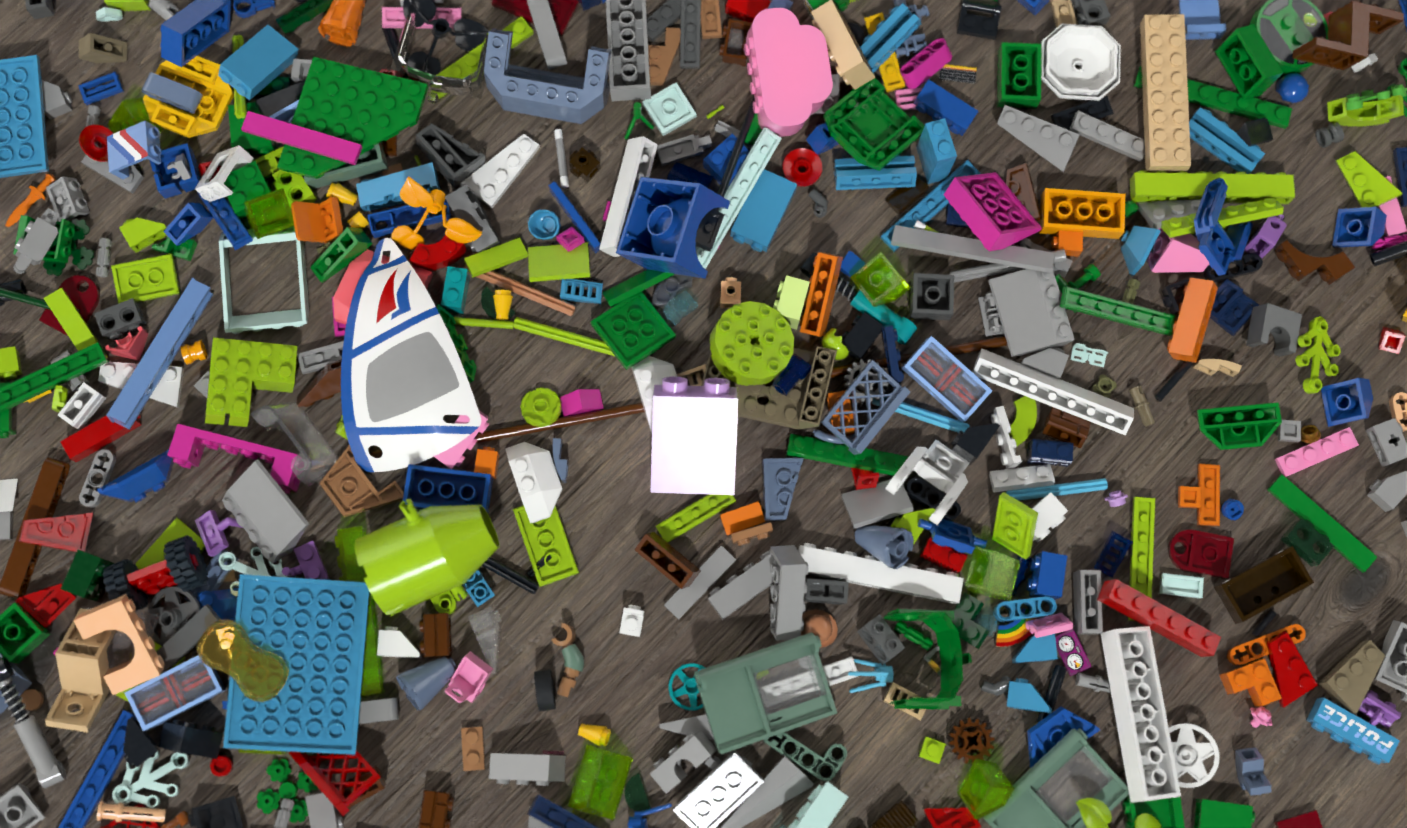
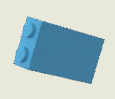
[218,25,299,100]
[916,118,957,184]
[730,169,797,252]

